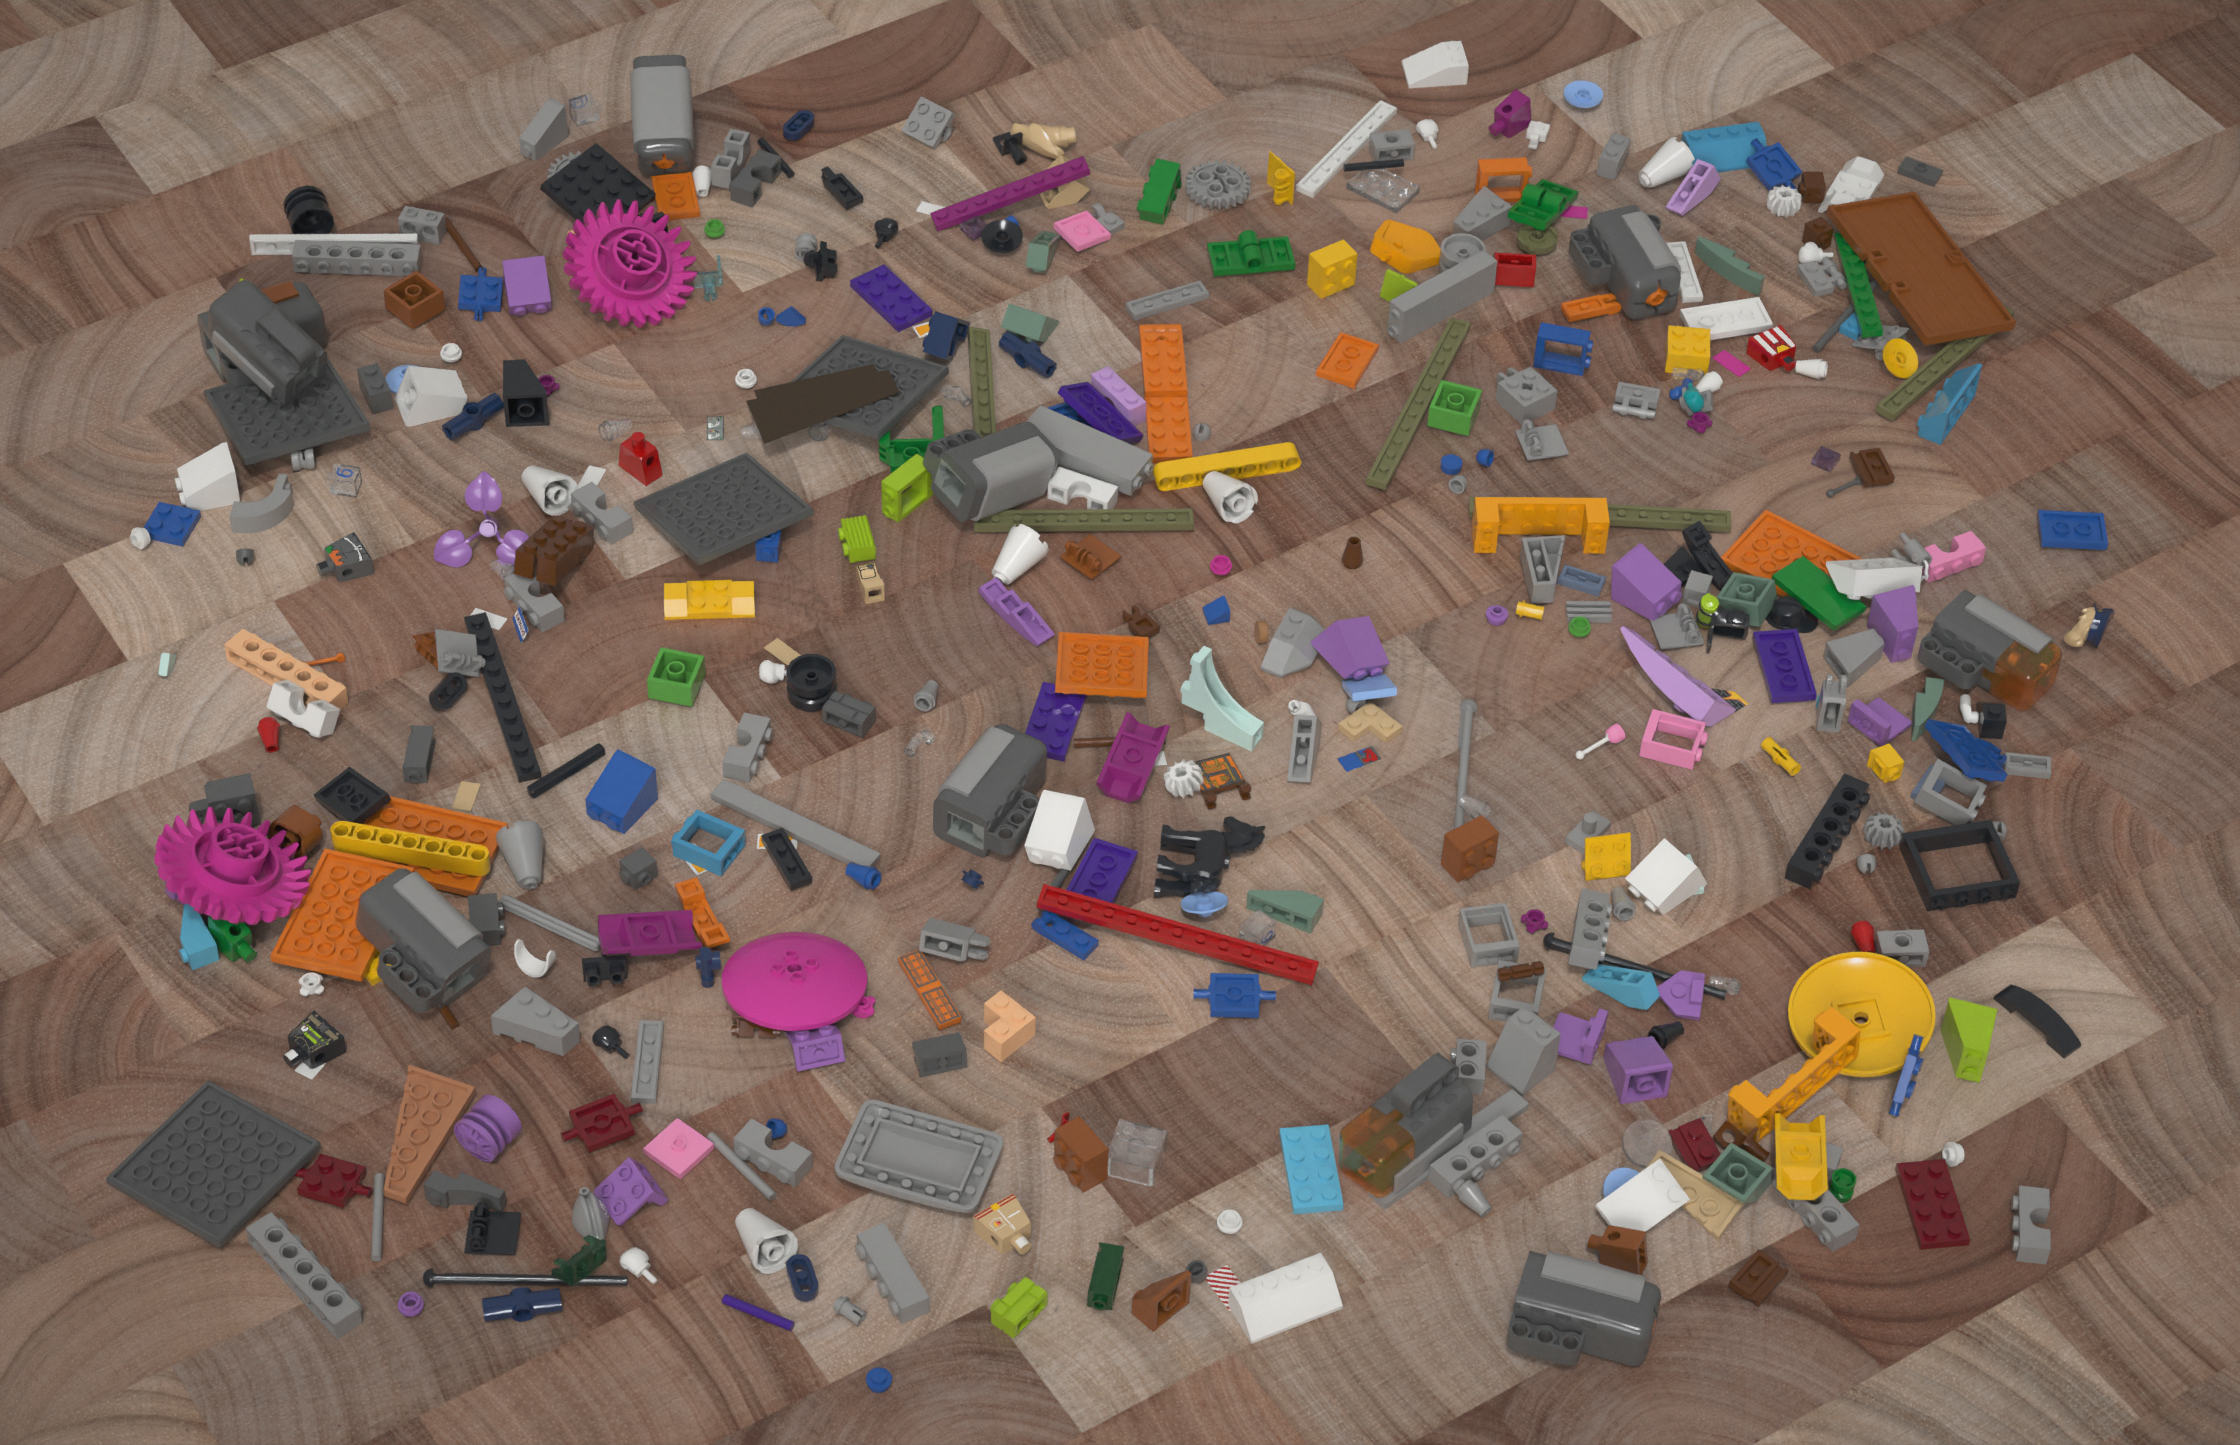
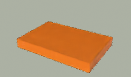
[651,172,700,221]
[1316,332,1379,389]

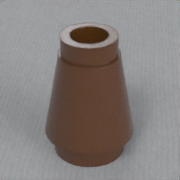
[1342,537,1364,569]

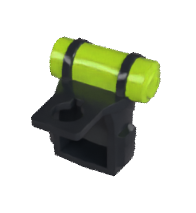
[1696,593,1749,654]

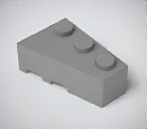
[1452,186,1512,241]
[1519,535,1565,604]
[491,987,580,1056]

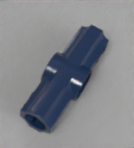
[999,331,1057,378]
[442,392,504,441]
[482,1287,562,1322]

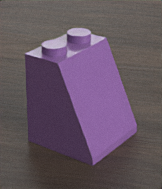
[502,256,552,316]
[1611,543,1682,621]
[1867,585,1918,663]
[1311,616,1390,680]
[1603,1036,1673,1104]

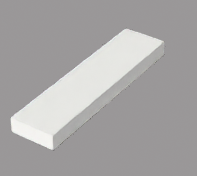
[1666,241,1703,303]

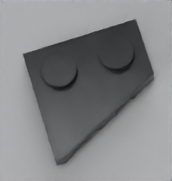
[1663,547,1703,588]

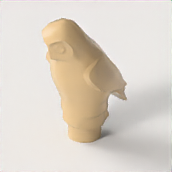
[1010,123,1077,159]

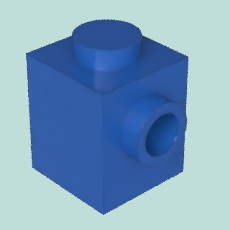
[755,530,782,562]

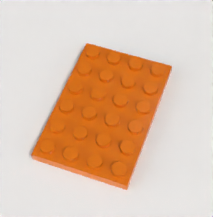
[1721,510,1862,609]
[362,796,509,896]
[270,848,415,982]

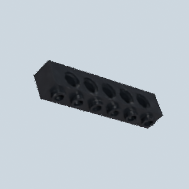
[1785,773,1871,889]

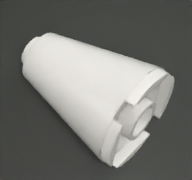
[1639,137,1695,188]
[521,465,578,516]
[1203,471,1258,524]
[992,524,1049,585]
[735,1208,798,1274]

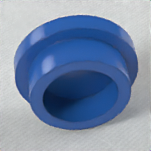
[866,1367,892,1393]

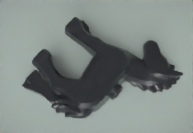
[1153,816,1266,898]

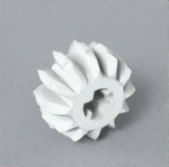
[1767,185,1801,218]
[1164,759,1204,799]

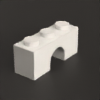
[1047,467,1118,509]
[266,680,340,738]

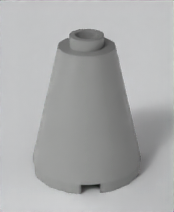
[495,821,543,890]

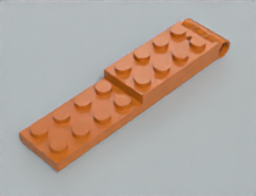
[1139,324,1193,463]

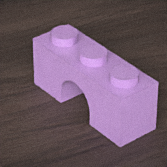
[1091,366,1147,426]

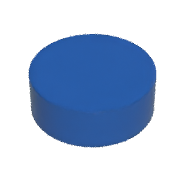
[1440,454,1462,475]

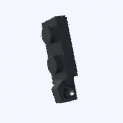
[821,166,863,209]

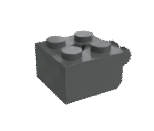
[189,773,261,827]

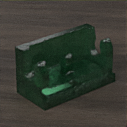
[551,1235,606,1286]

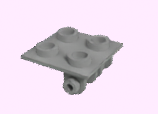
[1851,324,1909,360]
[1515,419,1569,461]
[1650,603,1704,650]
[435,629,485,677]

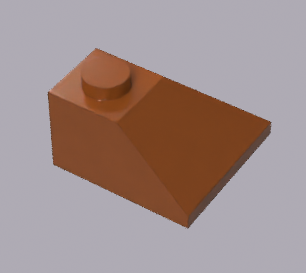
[1131,1270,1191,1332]

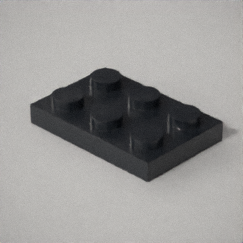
[314,767,391,824]

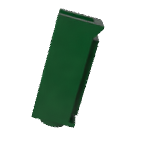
[1087,1242,1124,1311]

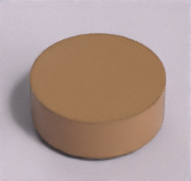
[1254,621,1268,644]

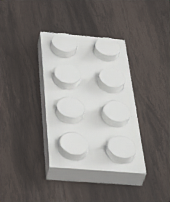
[1680,297,1773,340]

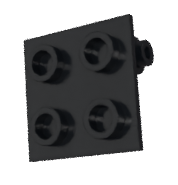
[464,1202,521,1255]

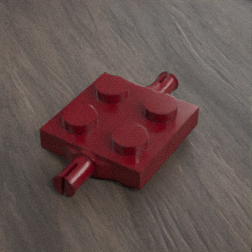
[560,1093,643,1153]
[294,1154,373,1208]

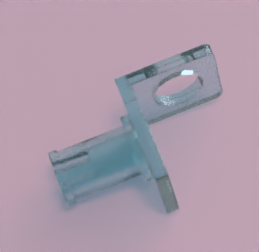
[694,255,722,301]

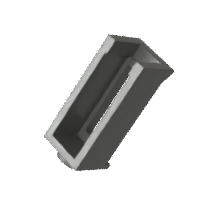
[402,725,436,783]

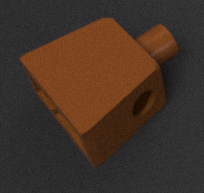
[1587,1225,1648,1276]

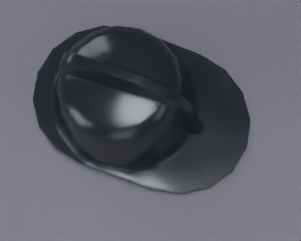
[1765,596,1818,633]

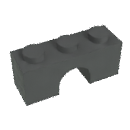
[729,149,782,208]

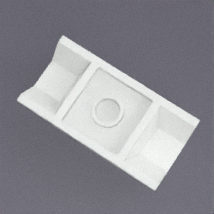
[1818,156,1884,213]

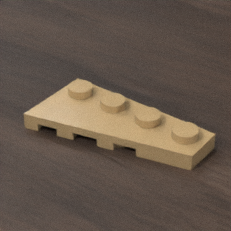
[1646,1150,1744,1241]

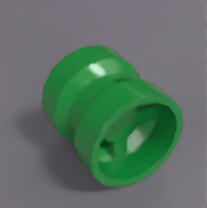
[1828,1168,1857,1203]

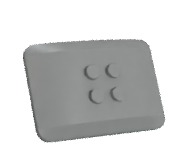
[835,1100,1003,1213]

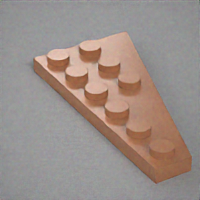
[383,1065,476,1204]

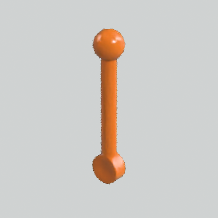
[301,653,346,666]

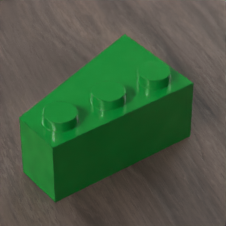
[1137,158,1182,225]

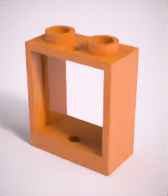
[1475,157,1532,203]

